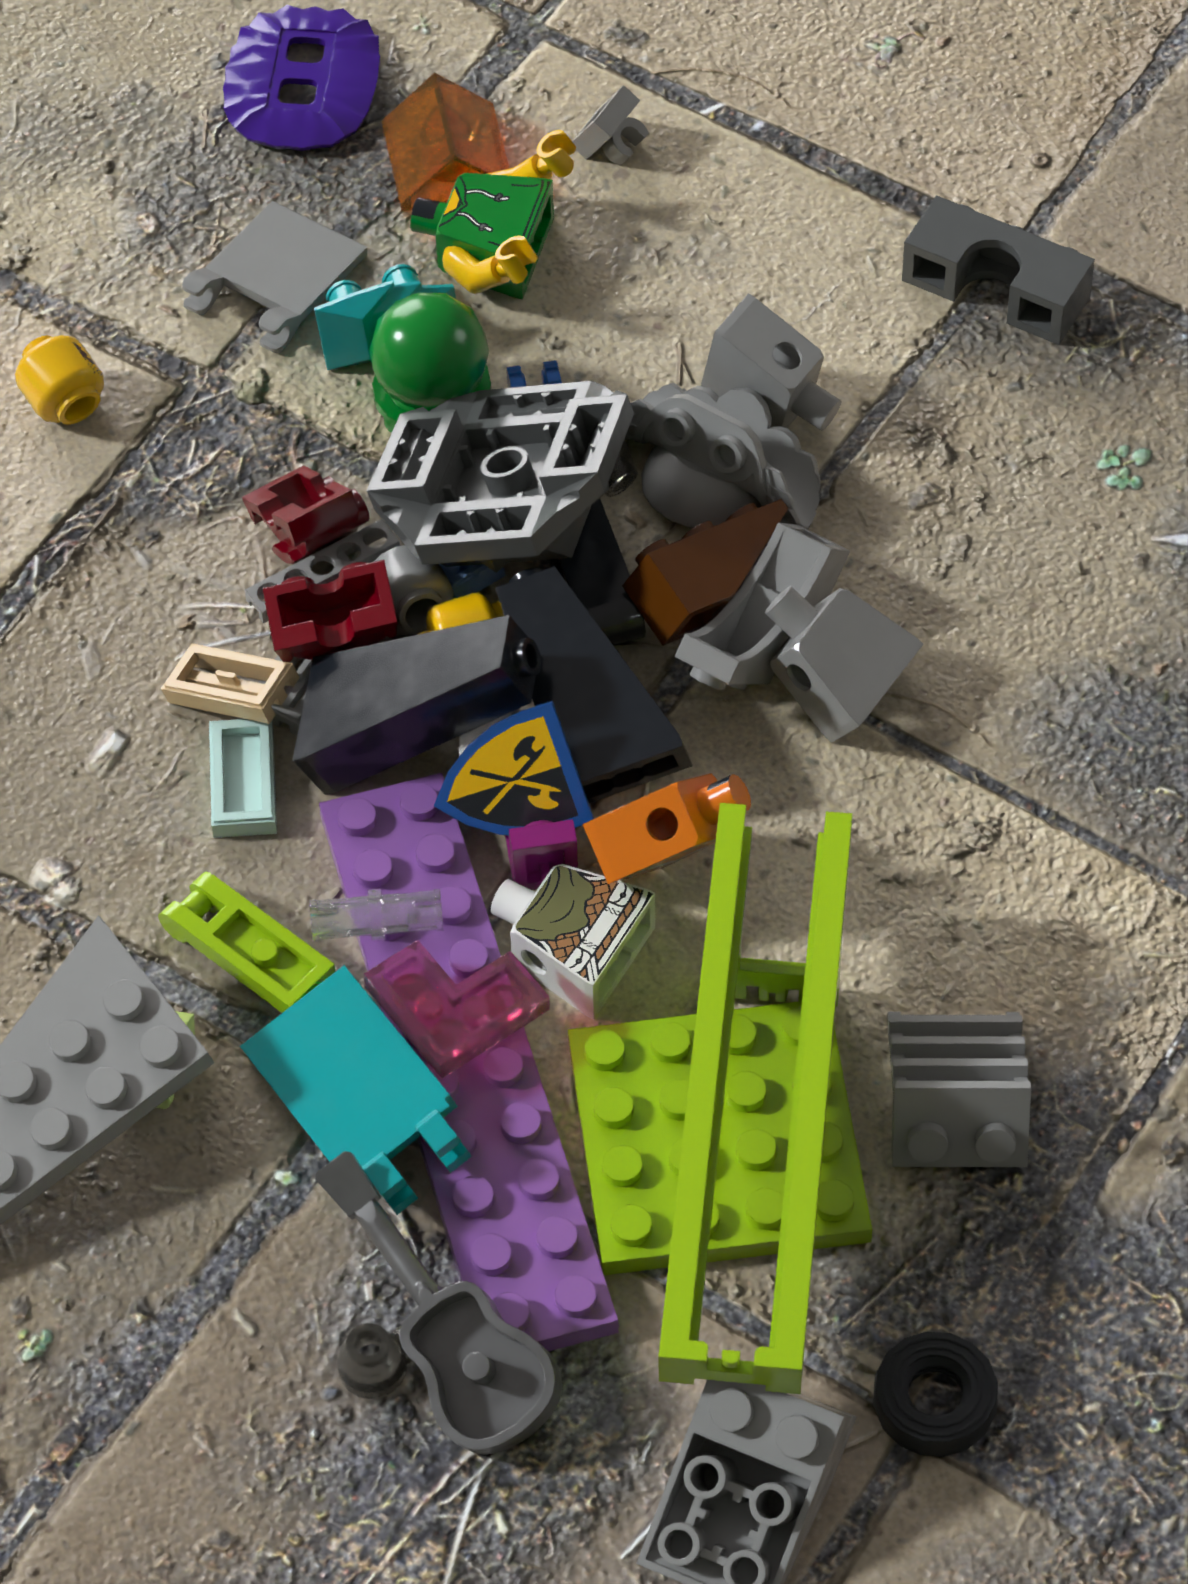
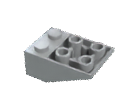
[636,1380,857,1584]

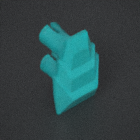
[314,264,457,370]

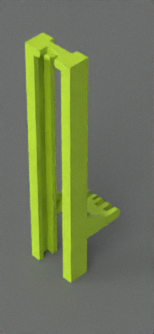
[658,803,853,1394]

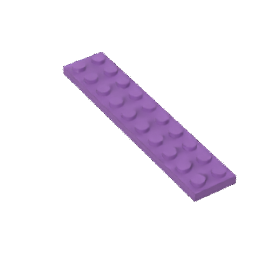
[319,773,619,1351]

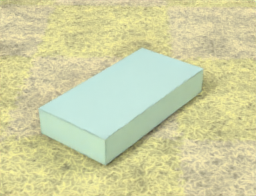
[209,719,277,838]

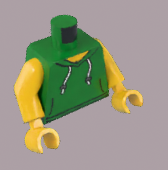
[410,130,576,300]

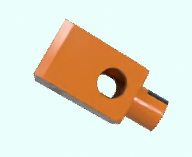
[583,773,751,884]

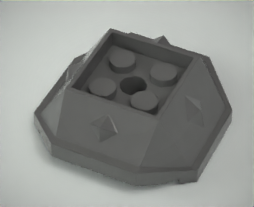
[367,381,634,573]

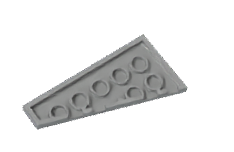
[0,915,214,1225]

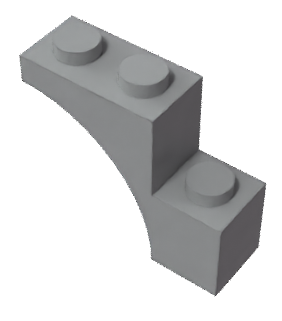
[675,523,850,690]

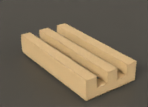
[161,643,300,724]

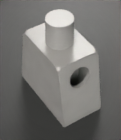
[701,293,842,431]
[765,585,923,743]

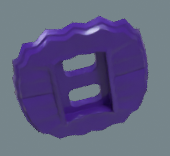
[223,5,380,151]

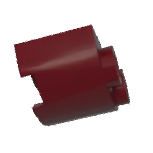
[242,465,370,564]
[262,559,397,662]

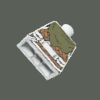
[491,864,655,1020]

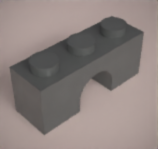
[902,195,1095,345]

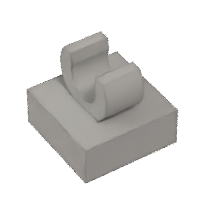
[572,85,649,165]

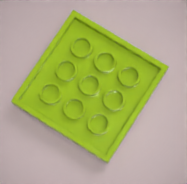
[568,1001,873,1275]

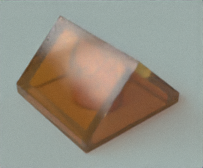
[381,72,509,212]

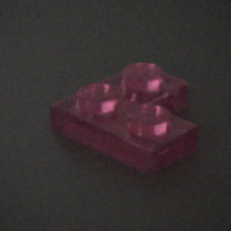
[364,940,550,1079]

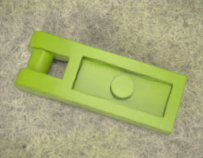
[158,871,336,1013]

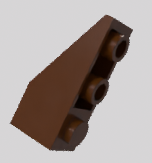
[622,499,788,646]

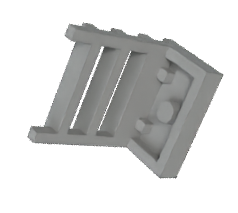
[887,1012,1031,1167]

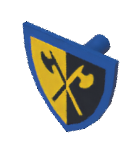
[434,701,594,835]

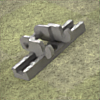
[245,519,400,623]

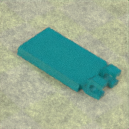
[240,965,472,1215]

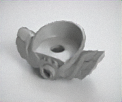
[624,383,821,530]

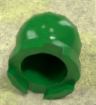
[369,293,491,433]

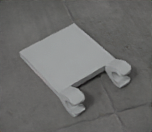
[182,201,367,353]

